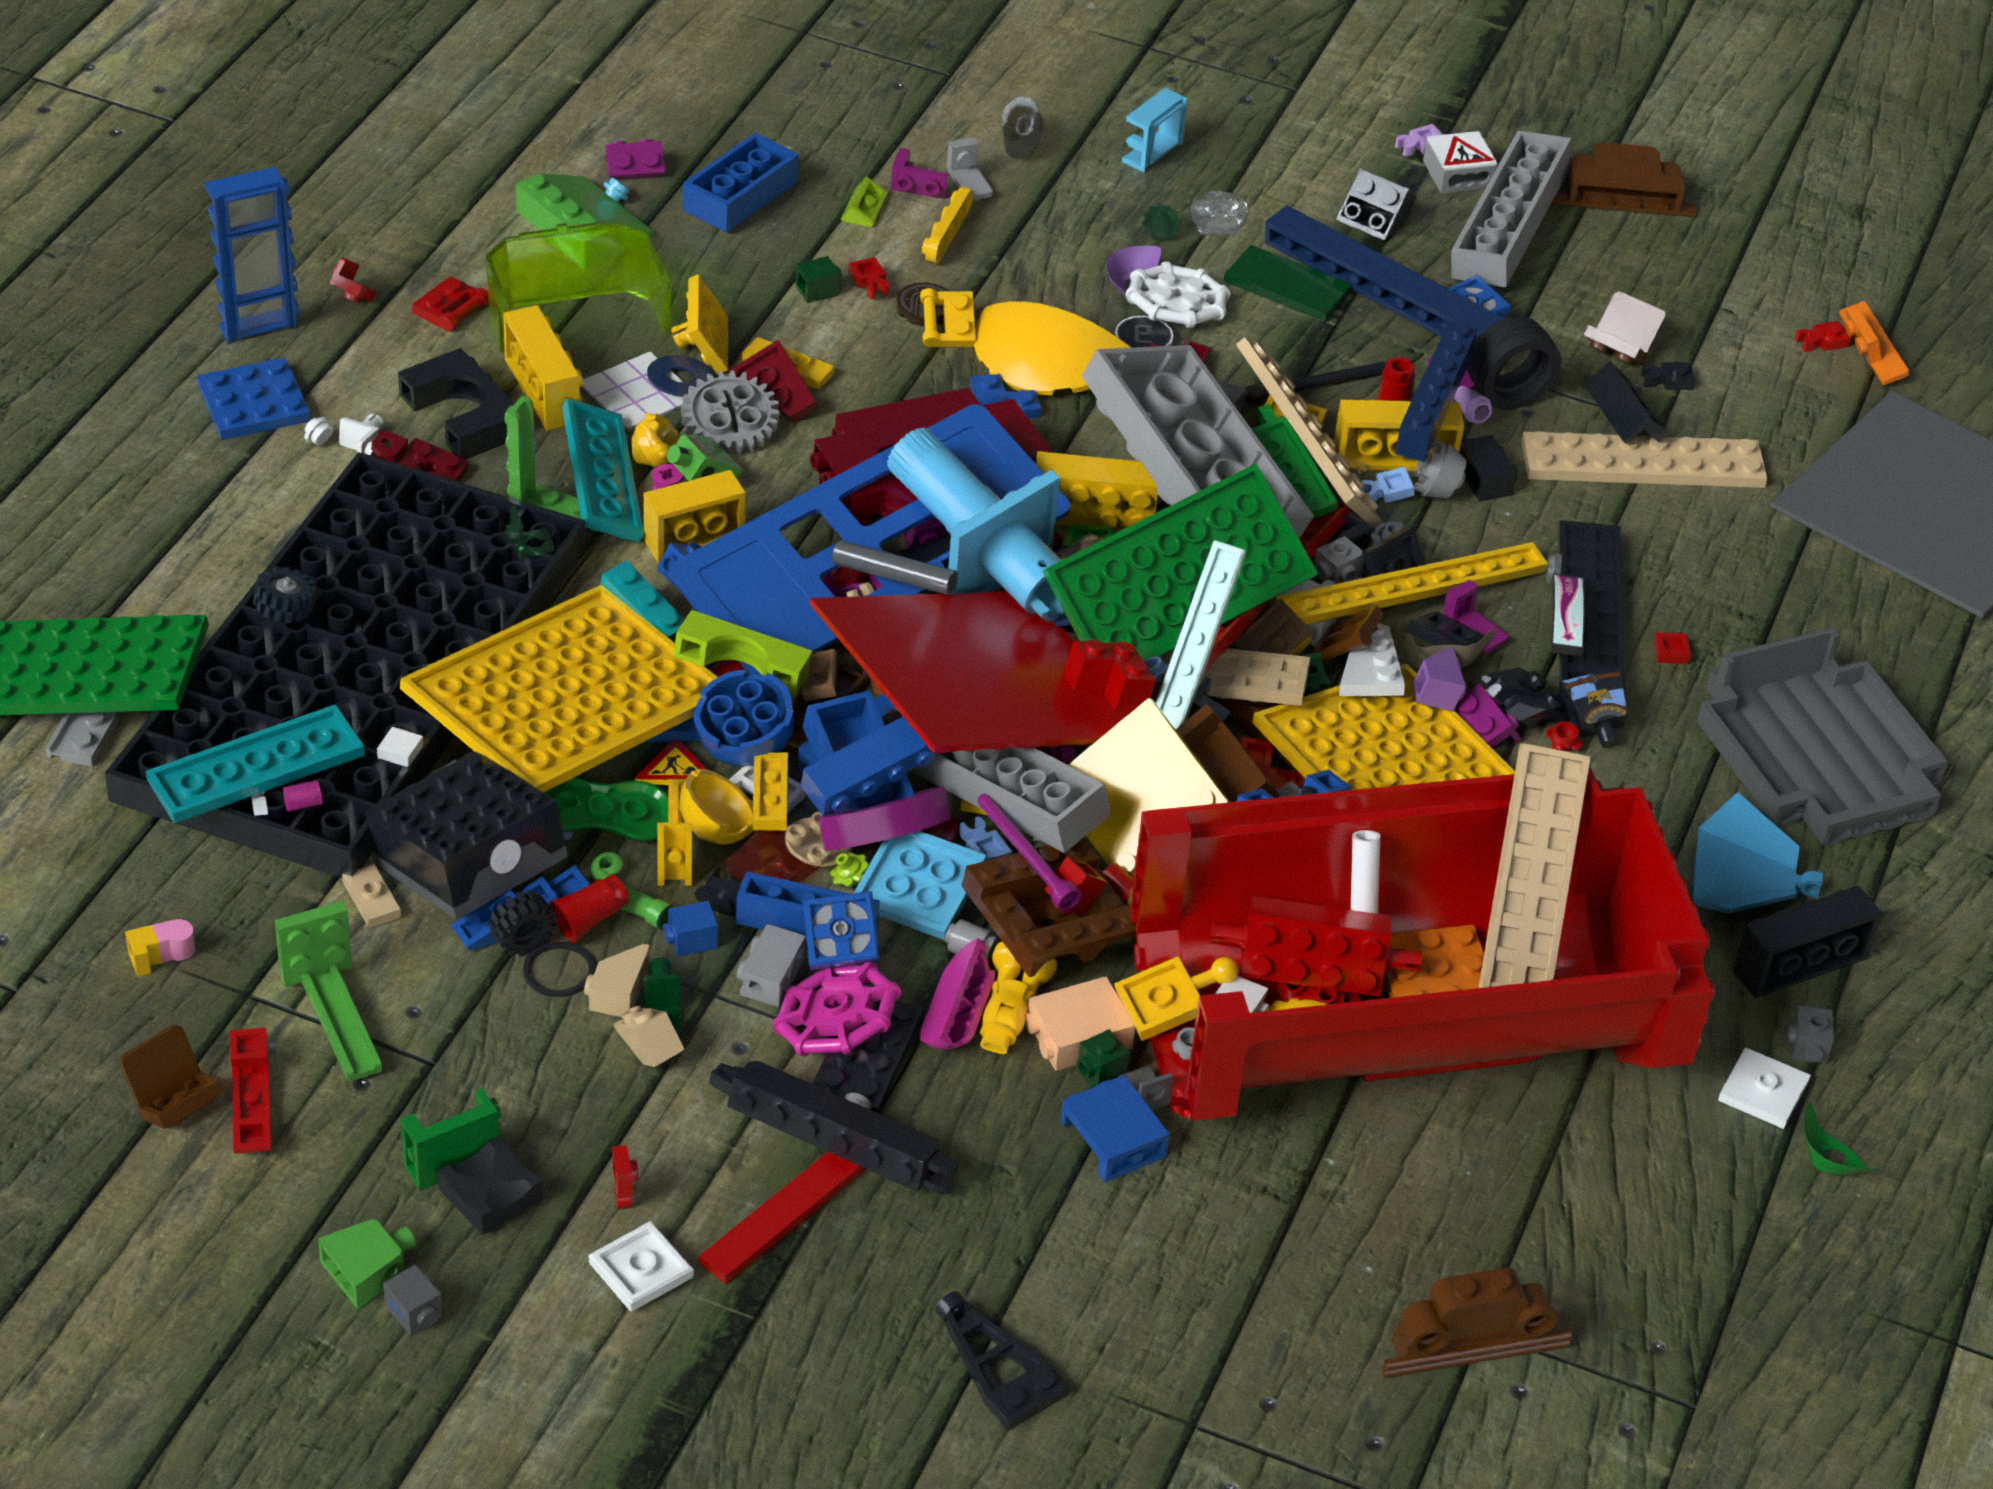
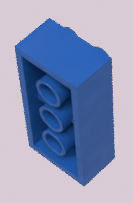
[683,132,799,233]

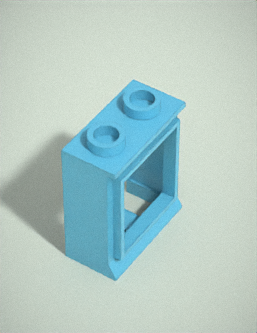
[1122,88,1188,173]

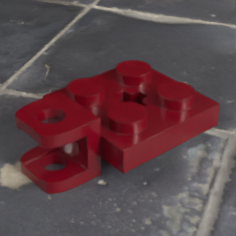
[371,431,469,482]

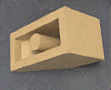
[584,944,650,1017]

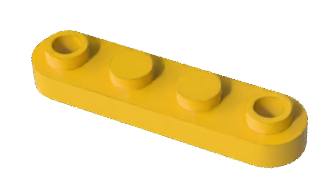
[922,186,974,264]

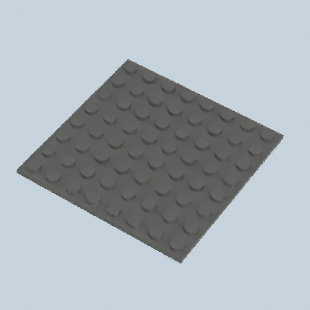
[1770,391,1993,618]

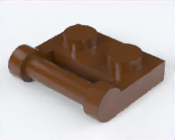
[1311,605,1384,666]

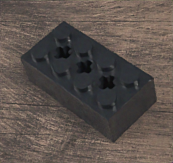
[1733,885,1882,999]

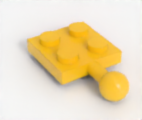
[1114,956,1239,1041]

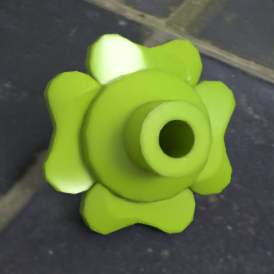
[830,852,869,888]

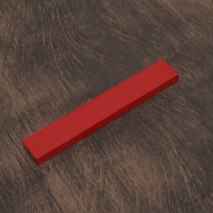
[699,1152,866,1284]

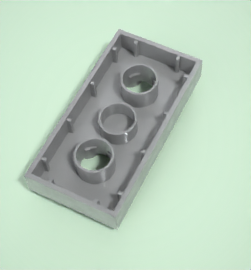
[1082,345,1314,539]

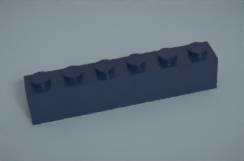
[1395,321,1477,462]

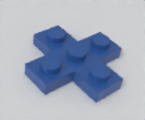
[970,374,1042,419]

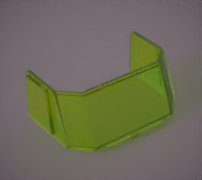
[485,221,671,355]

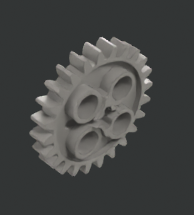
[681,370,780,456]

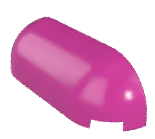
[920,938,995,1050]

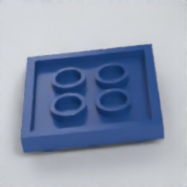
[197,358,311,440]

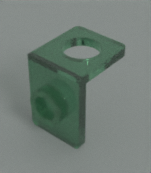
[506,506,554,559]

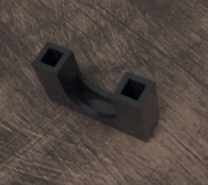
[398,348,515,459]

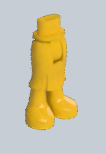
[980,942,1057,1054]

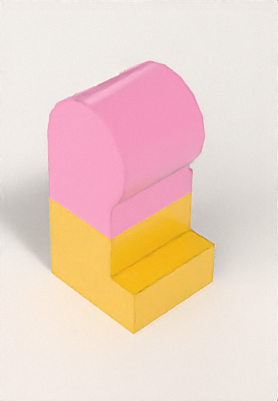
[125,919,196,977]

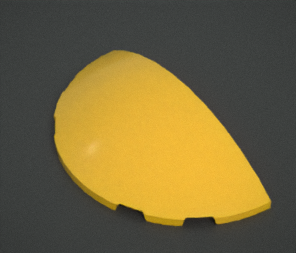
[974,301,1131,395]

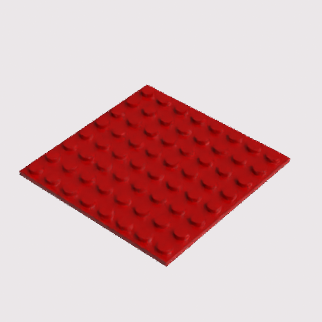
[809,592,1130,754]

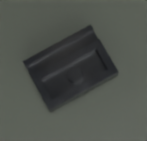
[1407,611,1485,656]

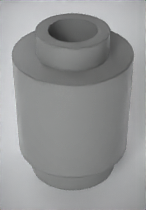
[944,919,999,963]

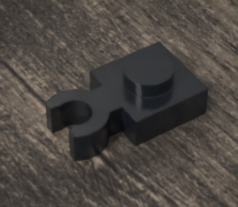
[1641,362,1696,390]

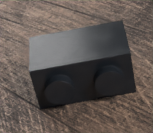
[1459,435,1518,502]

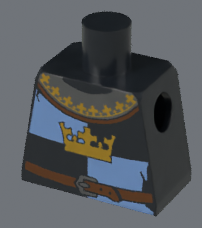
[1557,667,1628,748]

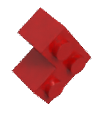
[1063,639,1156,713]

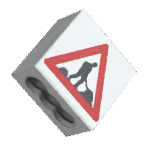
[1423,131,1497,194]

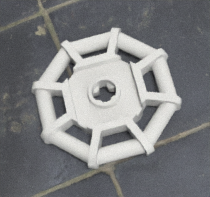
[1125,262,1230,328]

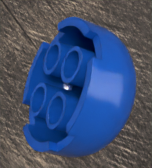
[693,670,795,767]

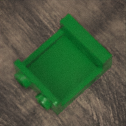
[401,1088,503,1191]

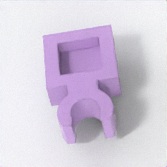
[1395,124,1443,156]

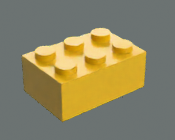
[644,470,746,563]

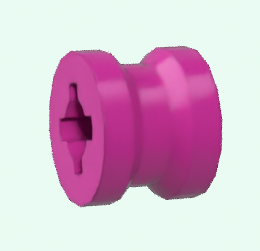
[652,464,683,490]

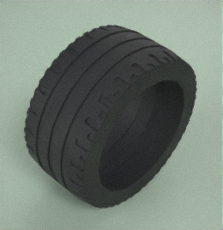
[1467,316,1562,410]

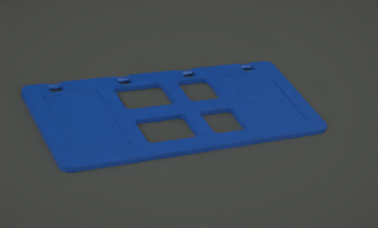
[669,404,1070,675]

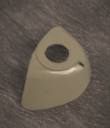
[1409,628,1495,670]

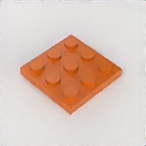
[1383,925,1484,998]

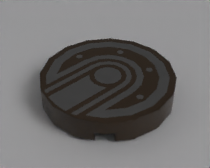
[896,282,948,326]

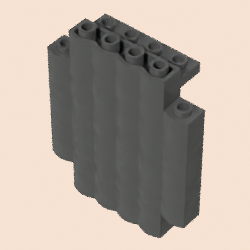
[1697,627,1948,845]

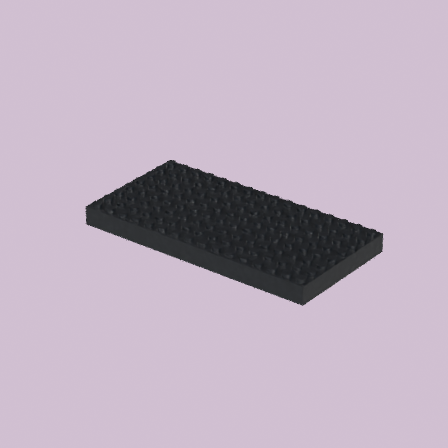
[105,452,586,878]

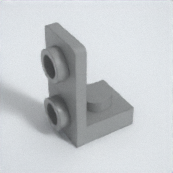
[947,137,993,200]

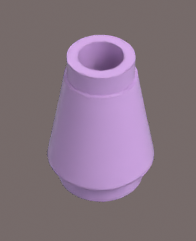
[1454,386,1492,423]

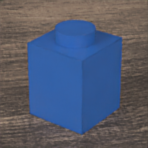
[663,901,718,957]

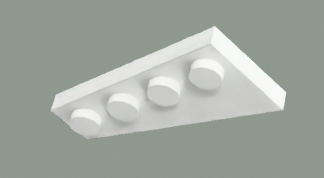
[1339,623,1405,696]

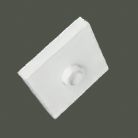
[1718,1047,1811,1129]
[589,1221,693,1312]

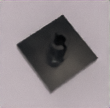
[1362,527,1425,609]

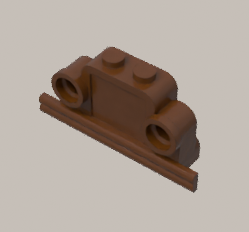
[1552,142,1696,217]
[1382,1268,1572,1378]

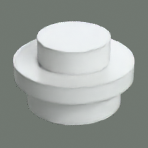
[304,416,333,446]

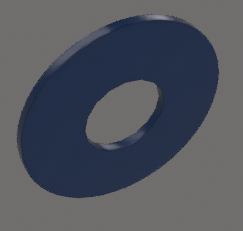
[647,355,714,397]

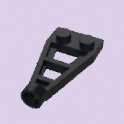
[935,1291,1070,1431]

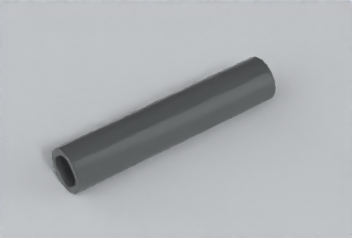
[832,540,958,596]

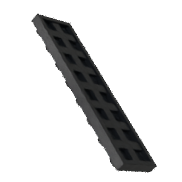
[1558,520,1625,691]

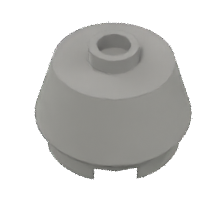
[1413,439,1466,499]

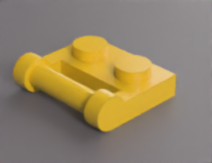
[920,288,976,347]

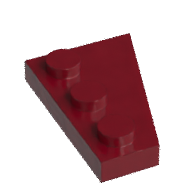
[728,339,819,423]

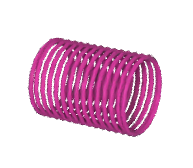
[283,780,323,812]

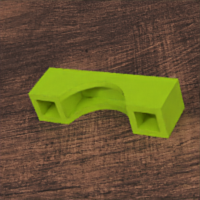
[673,610,813,698]

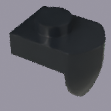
[694,867,741,917]

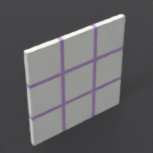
[581,352,683,431]

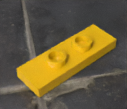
[742,337,835,390]

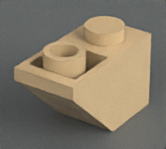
[613,1006,685,1067]

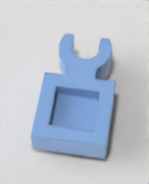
[1362,466,1414,503]

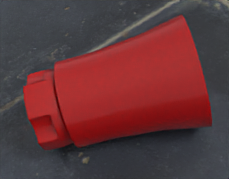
[1376,357,1415,401]
[549,874,629,943]

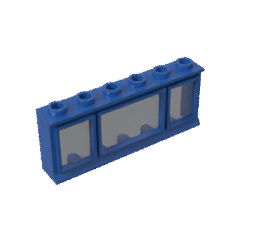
[205,167,300,344]

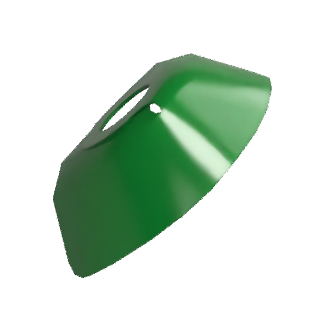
[1804,1103,1886,1176]

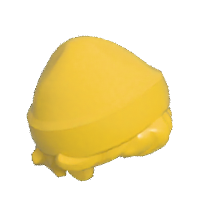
[632,412,679,467]

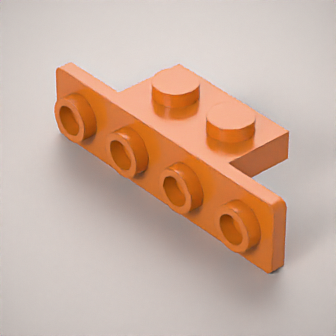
[1839,301,1909,385]

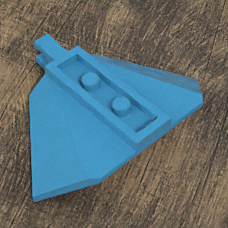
[1692,792,1823,914]

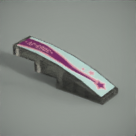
[1549,574,1585,656]

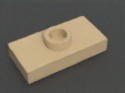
[342,864,401,928]

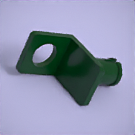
[644,958,682,1036]

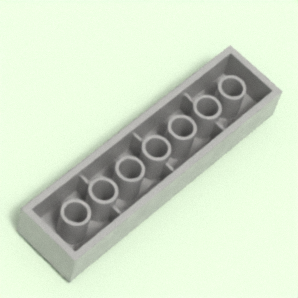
[1451,131,1571,287]
[882,706,1111,853]

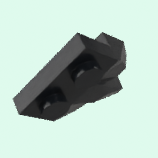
[1481,667,1569,727]

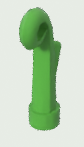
[590,852,674,930]

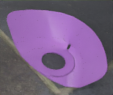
[1106,245,1161,298]

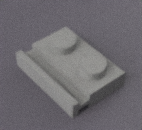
[45,712,118,767]

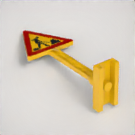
[635,740,708,886]

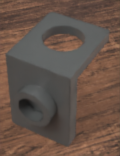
[1118,1066,1174,1110]

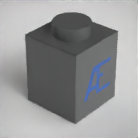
[383,1265,442,1335]

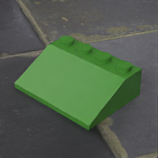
[516,173,654,267]

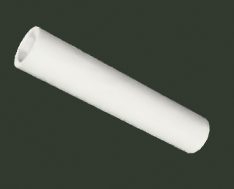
[1351,830,1380,914]

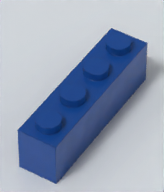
[801,717,936,816]
[736,872,880,939]

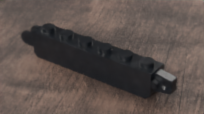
[709,1061,959,1195]

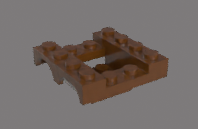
[961,838,1136,978]

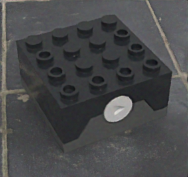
[365,751,568,920]

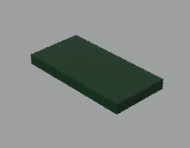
[1224,245,1352,322]

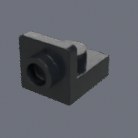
[1336,512,1372,551]

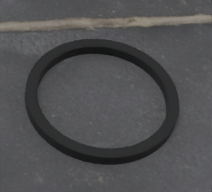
[523,942,594,997]

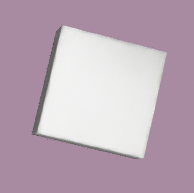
[377,727,423,767]

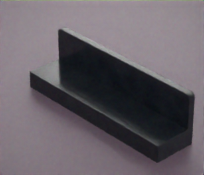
[1584,361,1668,444]

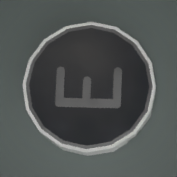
[1115,316,1173,348]

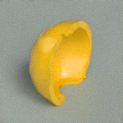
[679,769,754,845]

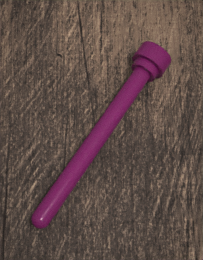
[977,794,1082,911]

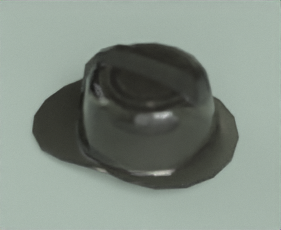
[1001,96,1045,159]

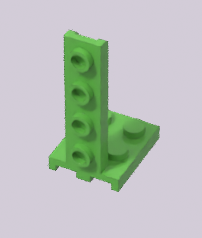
[505,396,587,529]
[275,901,382,1082]

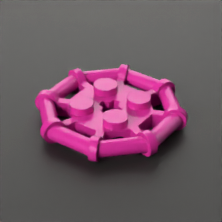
[772,962,901,1057]

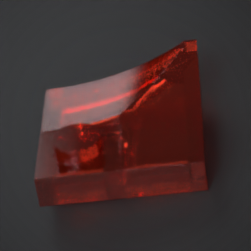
[724,830,820,883]

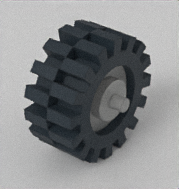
[253,567,316,623]

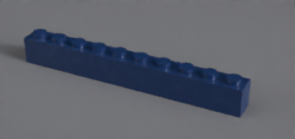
[1265,205,1505,338]

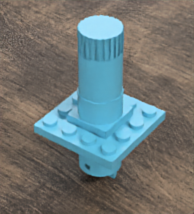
[887,427,1065,622]

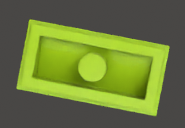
[841,176,889,227]

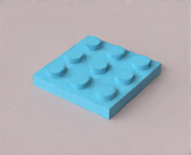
[853,831,987,940]

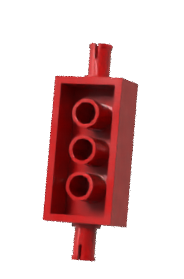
[1209,896,1422,997]

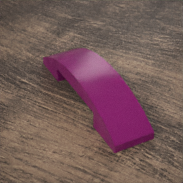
[818,786,951,851]

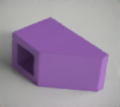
[1412,648,1466,711]

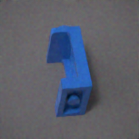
[1061,1075,1170,1183]

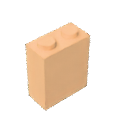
[1025,976,1135,1071]

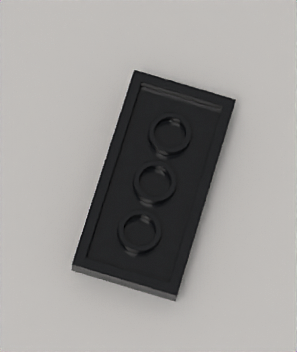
[812,1000,924,1114]

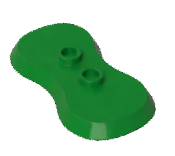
[544,776,669,842]

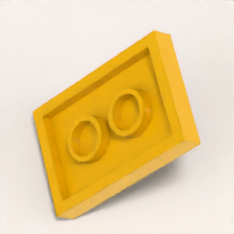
[671,274,728,374]

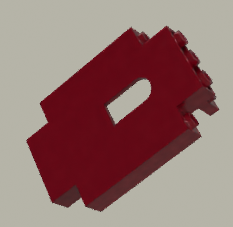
[810,387,1053,526]

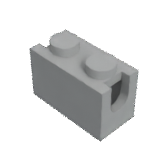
[736,924,806,1007]

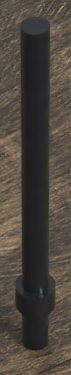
[1244,361,1386,404]

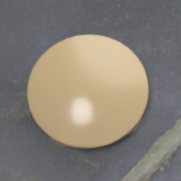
[785,812,852,867]

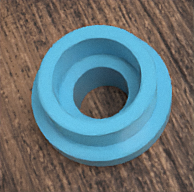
[603,177,630,202]

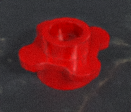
[1546,722,1583,751]

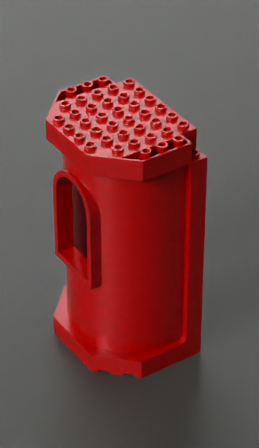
[1130,767,1715,1121]

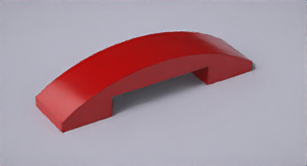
[230,1028,271,1154]

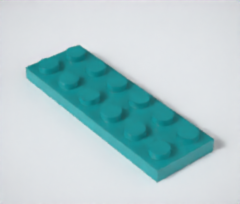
[562,398,644,543]
[146,704,365,824]

